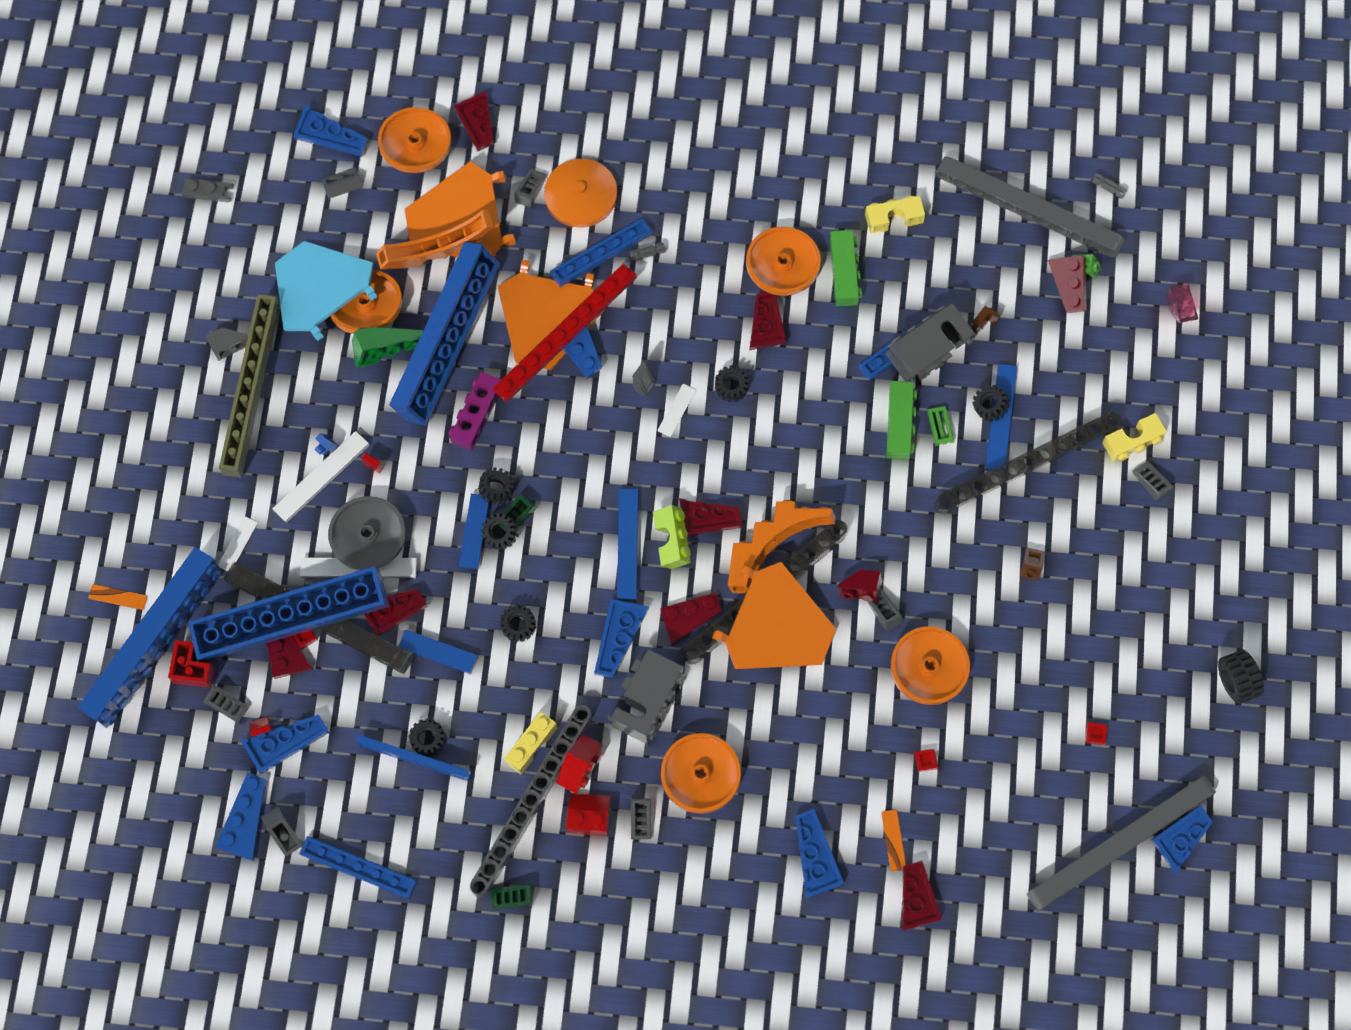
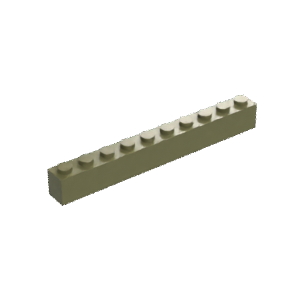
[219,294,280,478]

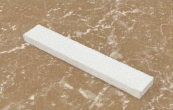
[272,431,369,523]
[300,558,417,578]

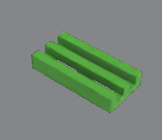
[927,406,954,446]

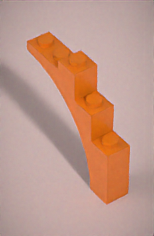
[376,210,493,269]
[728,500,836,593]

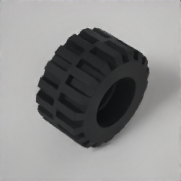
[1218,649,1264,704]

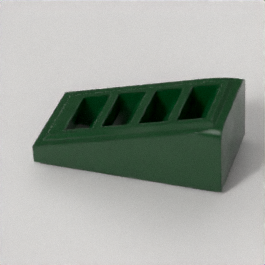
[498,494,537,532]
[490,885,532,910]

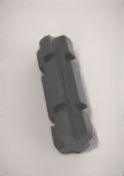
[1093,173,1127,199]
[630,242,666,261]

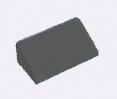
[322,168,362,198]

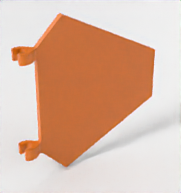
[405,161,516,257]
[497,260,605,371]
[712,562,836,669]

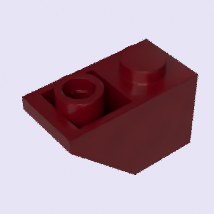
[838,569,882,602]

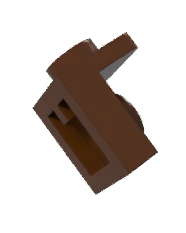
[971,306,1000,333]
[1020,547,1045,581]

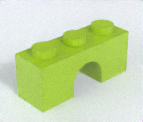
[653,505,691,569]

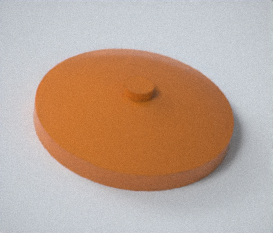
[378,107,451,173]
[544,159,617,228]
[746,227,821,296]
[331,270,402,334]
[890,626,970,705]
[661,733,741,814]

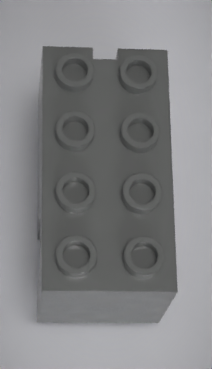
[885,303,974,382]
[607,650,685,745]

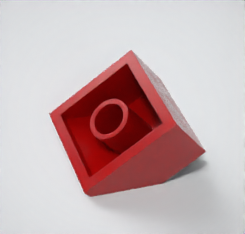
[566,793,611,836]

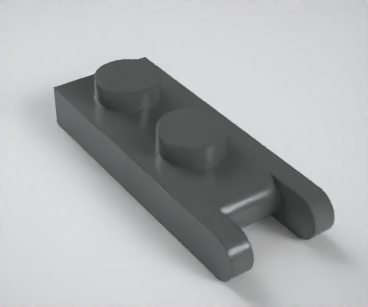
[182,178,234,202]

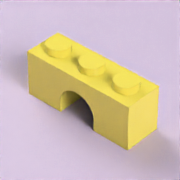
[865,196,925,234]
[1102,413,1167,462]
[504,711,558,775]

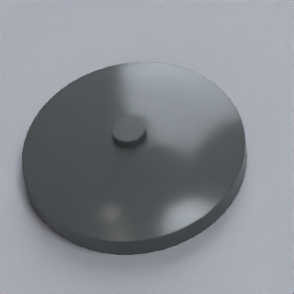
[328,496,406,570]

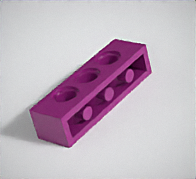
[449,372,501,451]

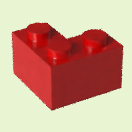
[168,640,215,688]
[556,734,603,794]

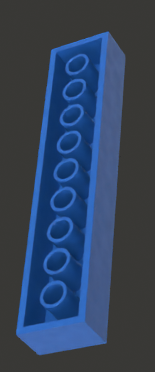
[389,242,500,426]
[78,547,222,728]
[188,566,390,662]

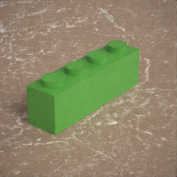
[830,230,862,307]
[886,381,917,460]

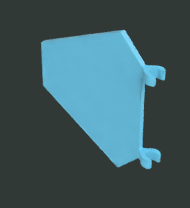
[275,241,378,341]

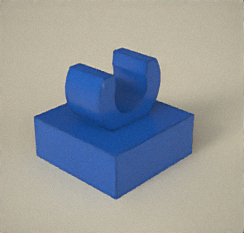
[315,433,339,456]

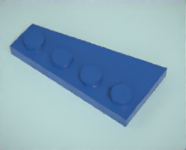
[293,105,368,157]
[594,599,649,679]
[241,715,330,774]
[215,773,267,862]
[795,809,844,899]

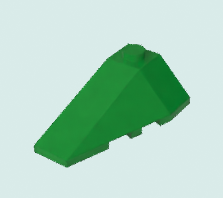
[352,327,423,368]

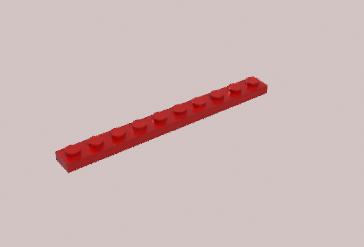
[493,264,637,403]

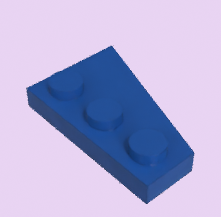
[563,326,602,379]
[1151,805,1212,873]

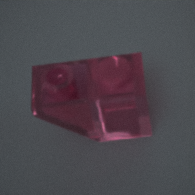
[1166,284,1198,323]

